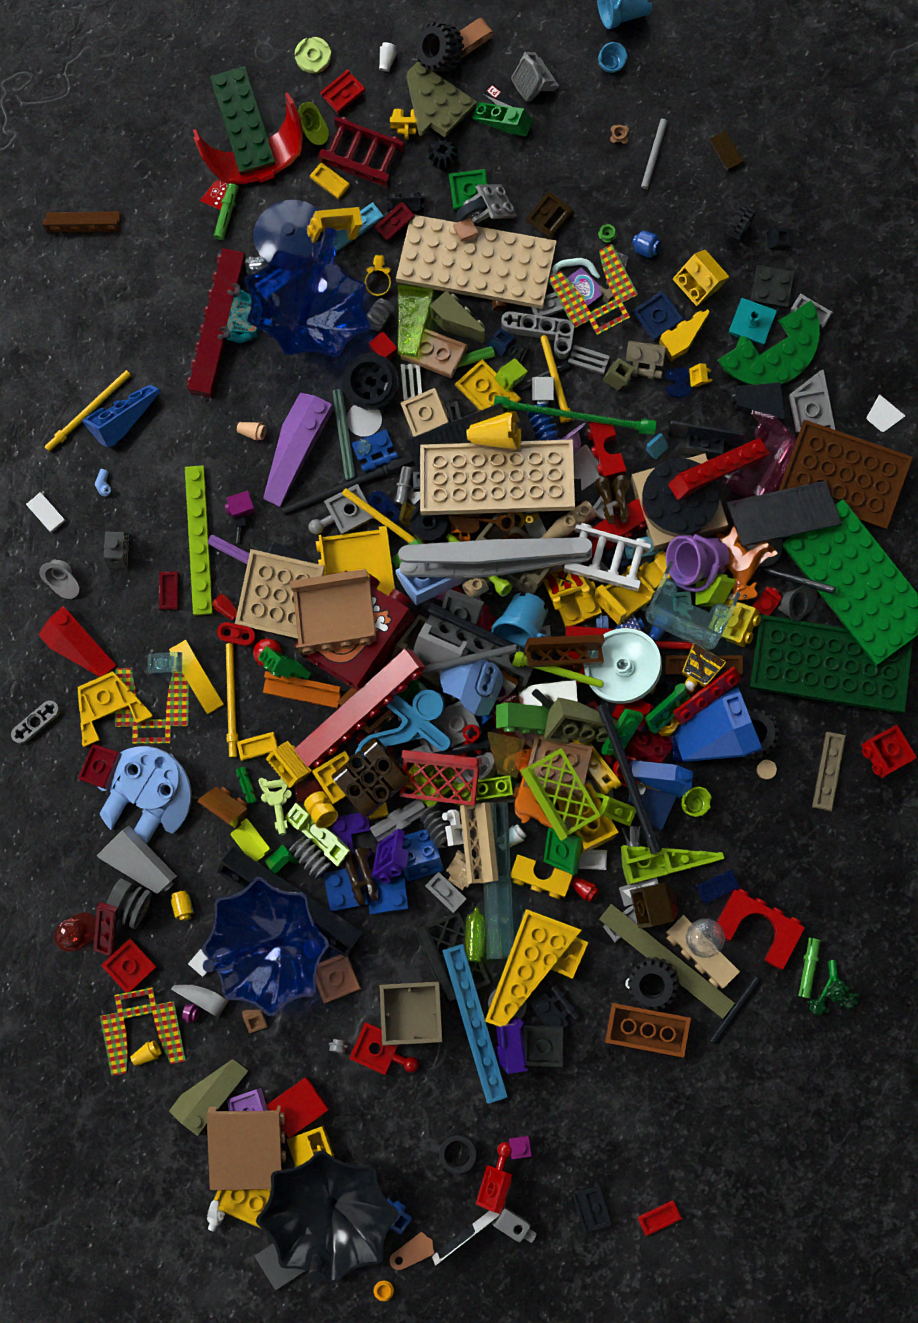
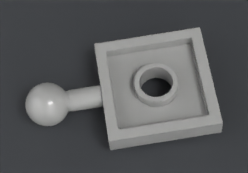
[309,484,375,535]

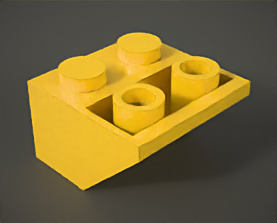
[673,250,729,306]
[286,1126,335,1167]

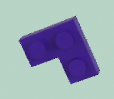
[330,813,370,854]

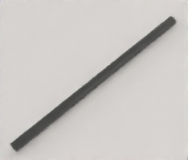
[422,644,520,674]

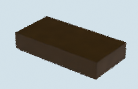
[709,130,744,172]

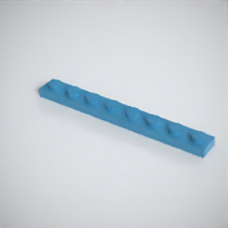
[442,944,507,1103]

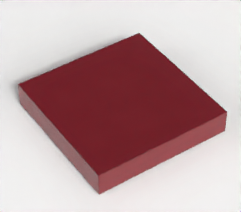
[78,744,122,790]

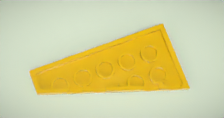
[485,909,581,1027]

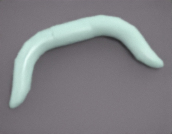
[548,258,600,285]

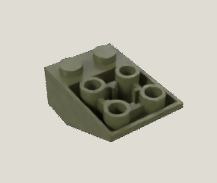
[430,291,486,343]

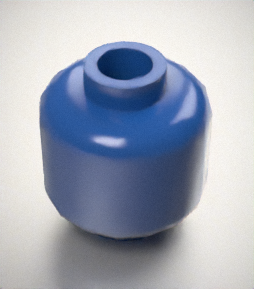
[632,231,661,258]

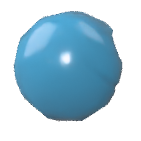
[598,42,627,73]

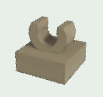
[599,280,615,304]

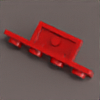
[673,666,741,725]

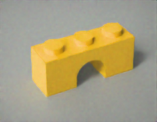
[510,855,573,900]

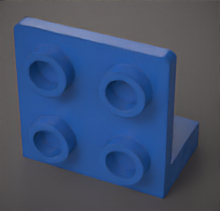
[403,829,444,882]

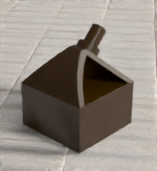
[630,882,682,928]

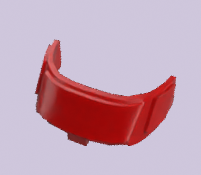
[193,93,303,185]

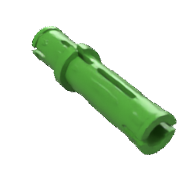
[213,183,239,240]
[798,938,821,999]

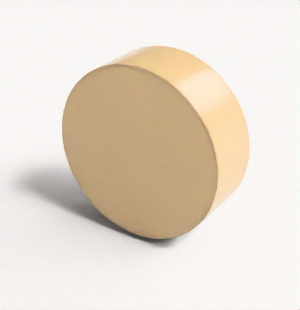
[757,760,777,780]

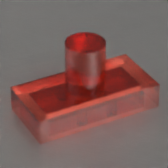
[295,779,325,803]

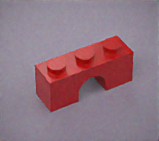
[586,422,626,479]

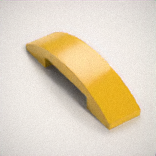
[169,640,224,714]

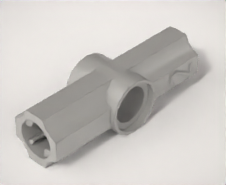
[370,799,426,843]

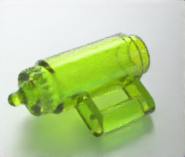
[464,907,495,962]

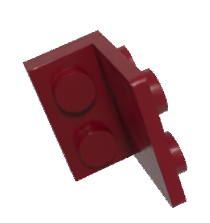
[624,729,676,763]

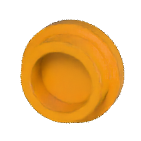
[374,1280,394,1301]

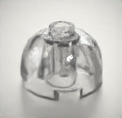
[686,918,725,958]

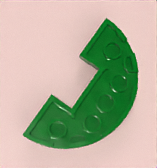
[717,300,820,385]

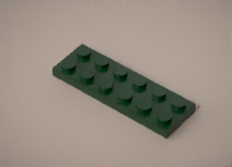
[210,66,276,175]

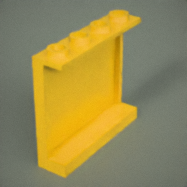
[316,526,395,595]

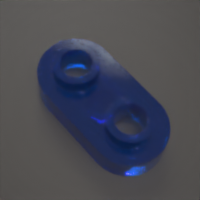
[368,491,401,523]

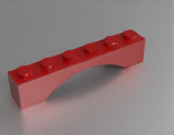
[668,438,770,500]

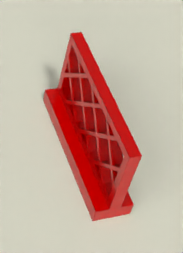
[400,750,483,806]

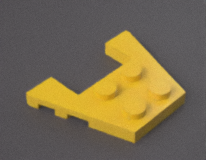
[78,672,153,747]

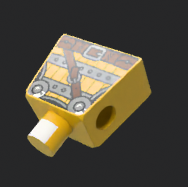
[681,643,726,693]

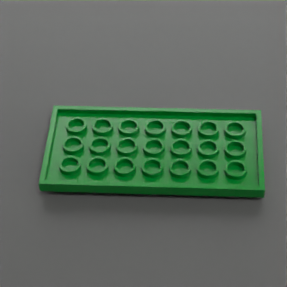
[782,500,918,666]

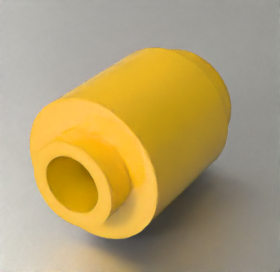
[171,891,194,921]

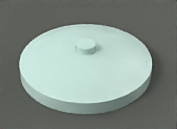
[584,628,662,704]

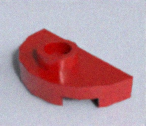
[477,604,496,632]

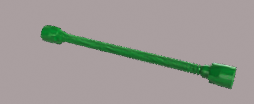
[493,395,656,436]

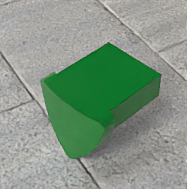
[265,845,299,874]

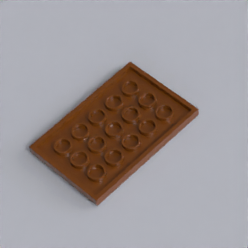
[778,419,913,529]

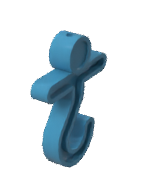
[355,690,452,783]

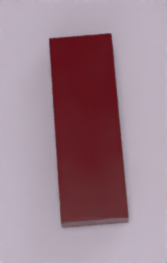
[93,902,118,956]

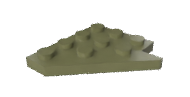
[406,62,477,137]

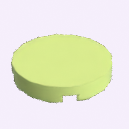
[295,37,331,73]

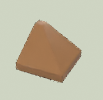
[242,1010,268,1033]

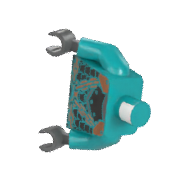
[217,283,272,344]

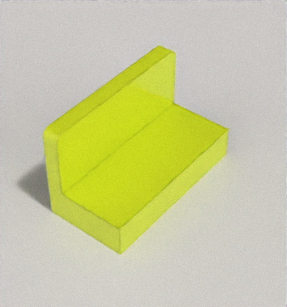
[231,818,272,861]

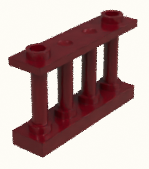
[318,116,404,188]

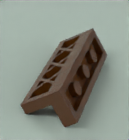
[43,211,121,233]
[524,635,605,668]

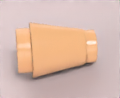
[237,422,266,441]

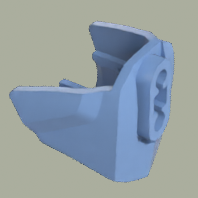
[440,659,503,716]

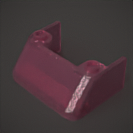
[719,410,796,498]

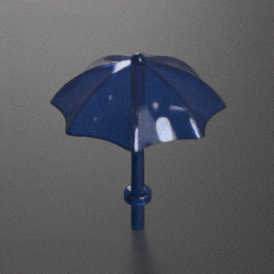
[244,227,371,357]
[202,877,329,1017]

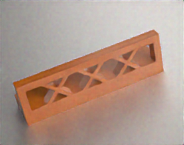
[263,671,342,709]

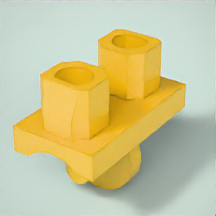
[390,109,418,139]

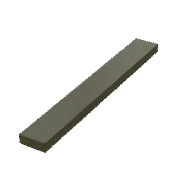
[599,904,735,1019]

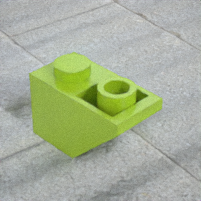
[695,574,736,607]

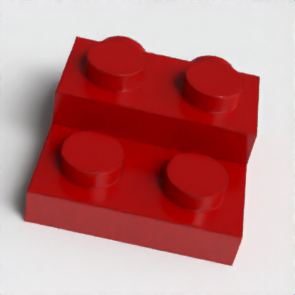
[862,725,917,778]

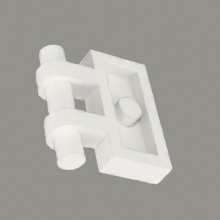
[442,809,474,846]

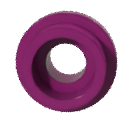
[182,1004,199,1024]

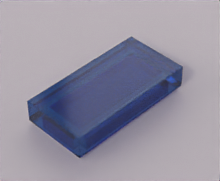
[696,870,740,904]

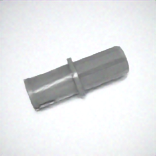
[395,466,413,505]

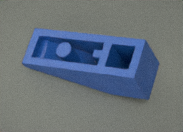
[630,760,693,798]

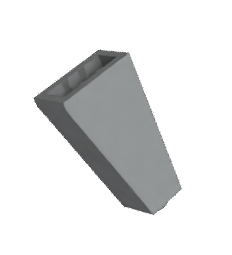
[97,826,177,894]

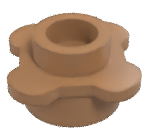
[610,125,629,144]

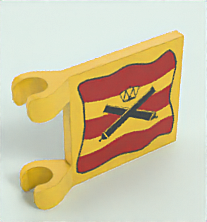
[543,568,592,610]

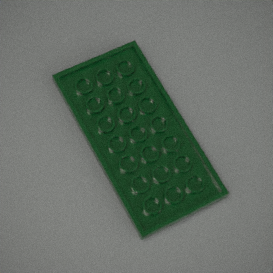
[750,614,913,714]

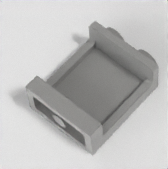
[413,623,468,673]

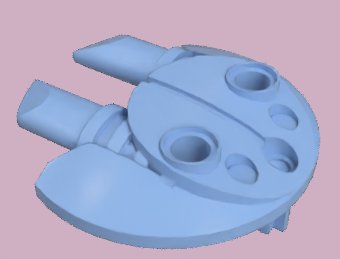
[98,746,192,843]

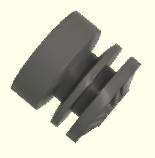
[106,878,152,929]

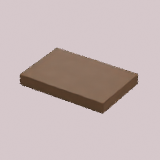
[401,326,468,378]

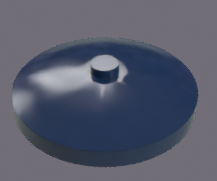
[253,200,328,271]

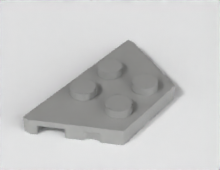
[789,370,835,433]

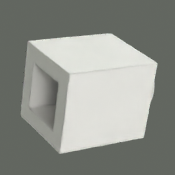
[532,377,553,404]

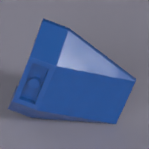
[673,687,763,762]

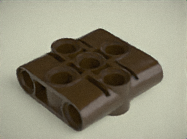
[331,737,411,818]

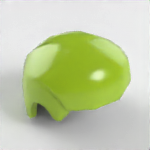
[681,787,712,817]

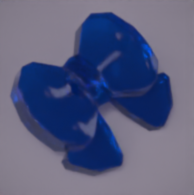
[664,367,691,397]

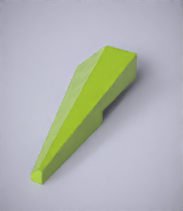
[621,845,724,885]

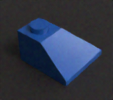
[367,871,409,915]

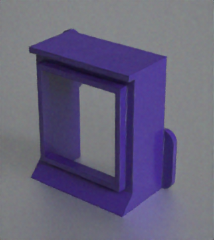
[496,1017,528,1074]

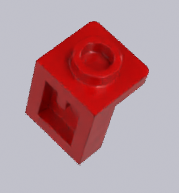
[752,586,782,616]

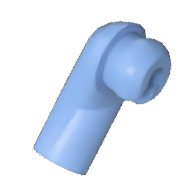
[95,469,111,496]

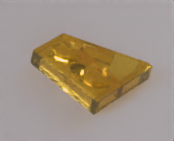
[487,732,525,778]

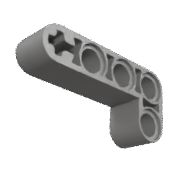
[501,312,574,359]

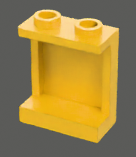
[307,207,363,243]
[593,565,655,625]

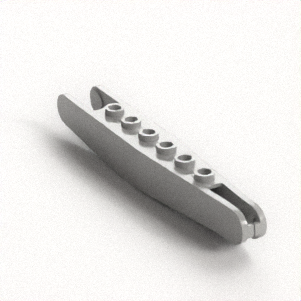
[398,537,592,578]

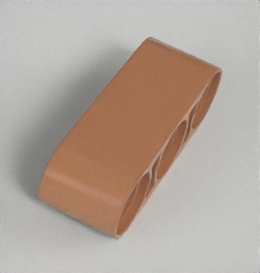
[460,18,493,59]

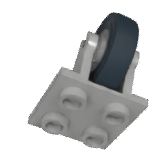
[456,184,517,223]

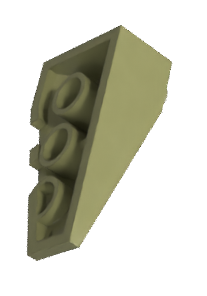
[544,697,618,744]
[169,1059,248,1136]

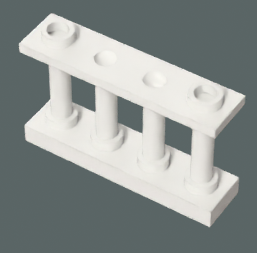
[564,523,651,592]

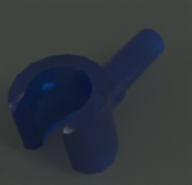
[671,735,683,762]

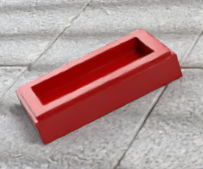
[637,1200,682,1236]

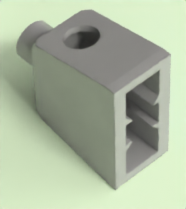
[491,1206,537,1244]

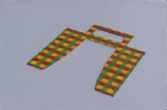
[549,244,638,334]
[115,667,189,744]
[100,987,186,1076]

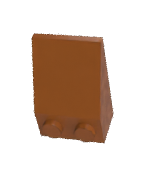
[197,787,250,829]

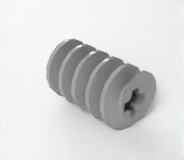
[289,837,332,879]

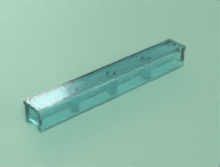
[480,802,514,960]

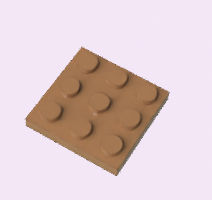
[523,735,593,799]

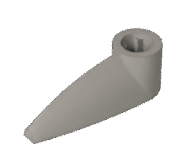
[171,985,228,1017]

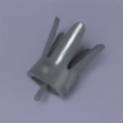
[621,825,641,847]

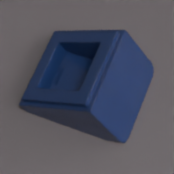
[487,328,515,356]

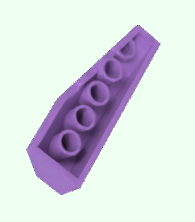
[263,393,333,507]

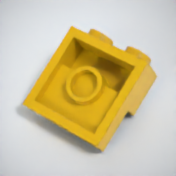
[558,578,603,628]
[707,598,761,648]

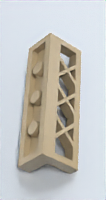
[460,803,499,884]

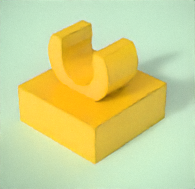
[689,363,712,387]

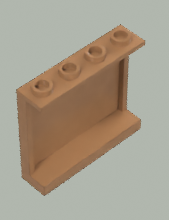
[290,569,377,654]
[207,1106,286,1190]

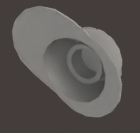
[39,559,80,599]
[455,752,499,783]

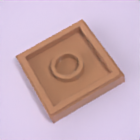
[310,955,361,1004]

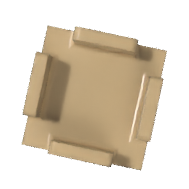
[401,388,449,436]

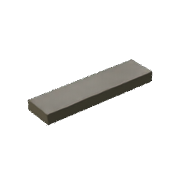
[812,732,846,811]

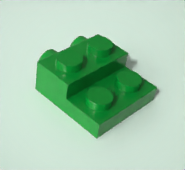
[259,646,311,679]

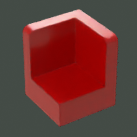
[369,332,398,360]

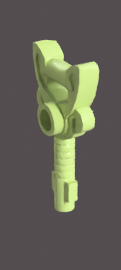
[258,778,292,835]

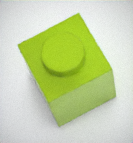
[494,359,528,392]

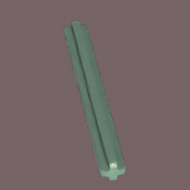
[332,389,355,480]

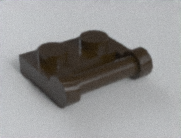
[526,191,574,240]

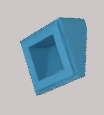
[646,433,668,459]

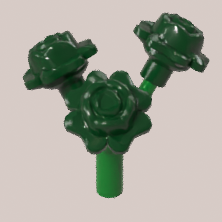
[807,960,860,1016]

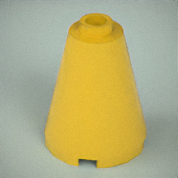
[467,411,521,450]

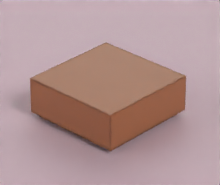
[453,218,478,242]

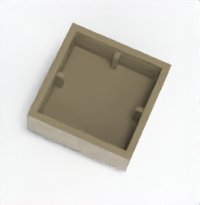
[379,982,443,1046]

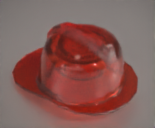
[54,913,96,952]

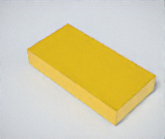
[310,162,350,200]
[236,732,278,761]

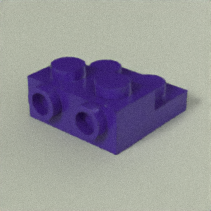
[372,829,409,883]

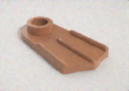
[390,1232,434,1270]

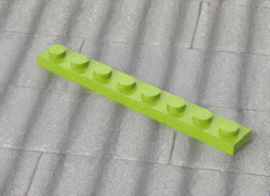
[185,465,213,616]

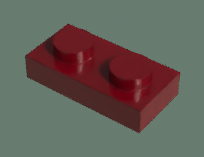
[375,202,415,242]

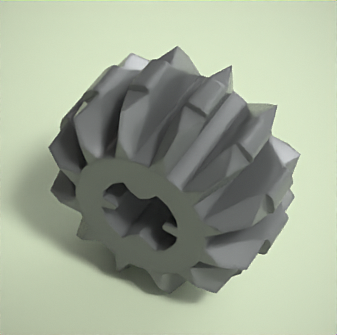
[365,298,394,332]

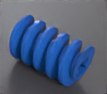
[527,403,560,441]

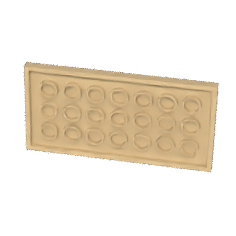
[396,215,556,309]
[420,440,575,515]

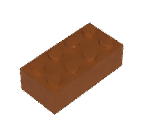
[604,1003,691,1058]

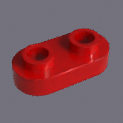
[217,622,256,646]

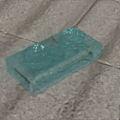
[148,652,182,674]

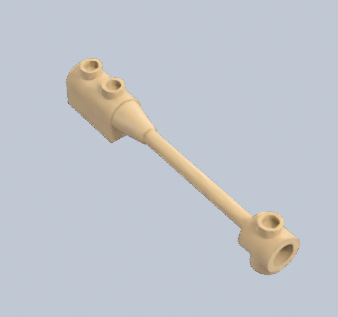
[462,501,597,599]

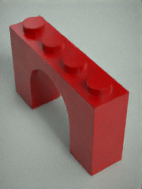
[711,889,805,970]

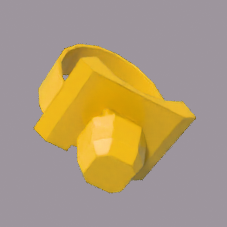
[365,255,391,296]

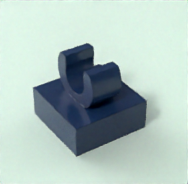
[604,549,629,569]

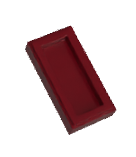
[159,571,179,610]

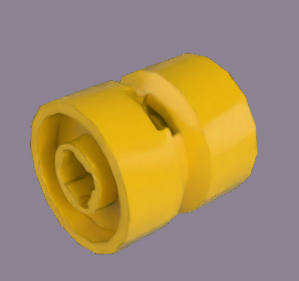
[304,791,338,828]

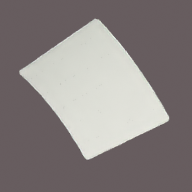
[573,445,602,490]

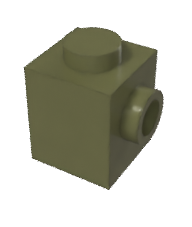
[603,358,634,390]

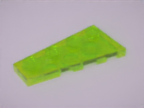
[398,284,435,357]

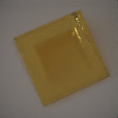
[399,502,416,526]

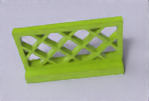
[520,748,601,841]

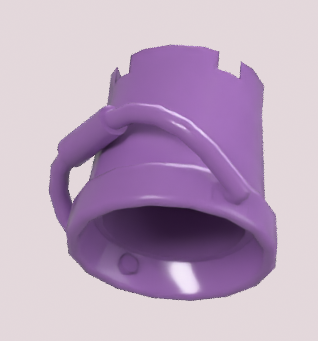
[666,535,729,592]

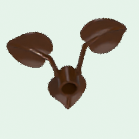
[448,512,524,539]

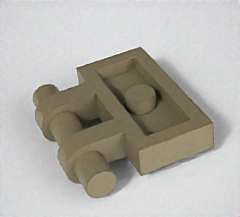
[626,341,666,379]

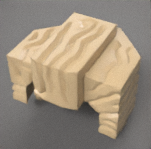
[446,850,478,890]

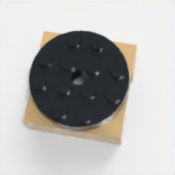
[630,454,728,551]

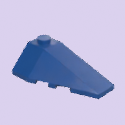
[82,385,160,448]

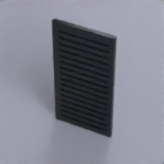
[405,402,505,472]
[727,481,842,547]

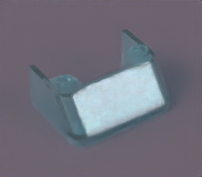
[645,561,741,650]

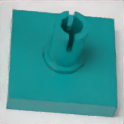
[728,298,777,346]

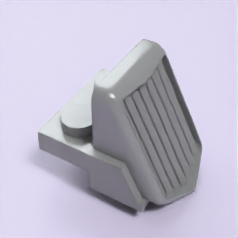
[511,52,559,102]

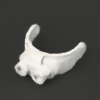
[207,1200,226,1231]

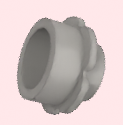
[329,1039,348,1054]

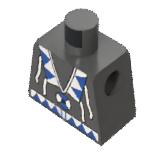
[104,532,129,569]

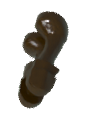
[594,475,630,524]
[339,848,378,906]

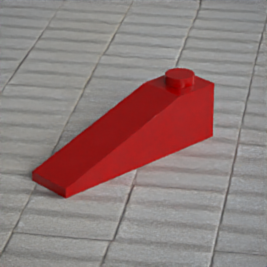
[38,606,116,677]

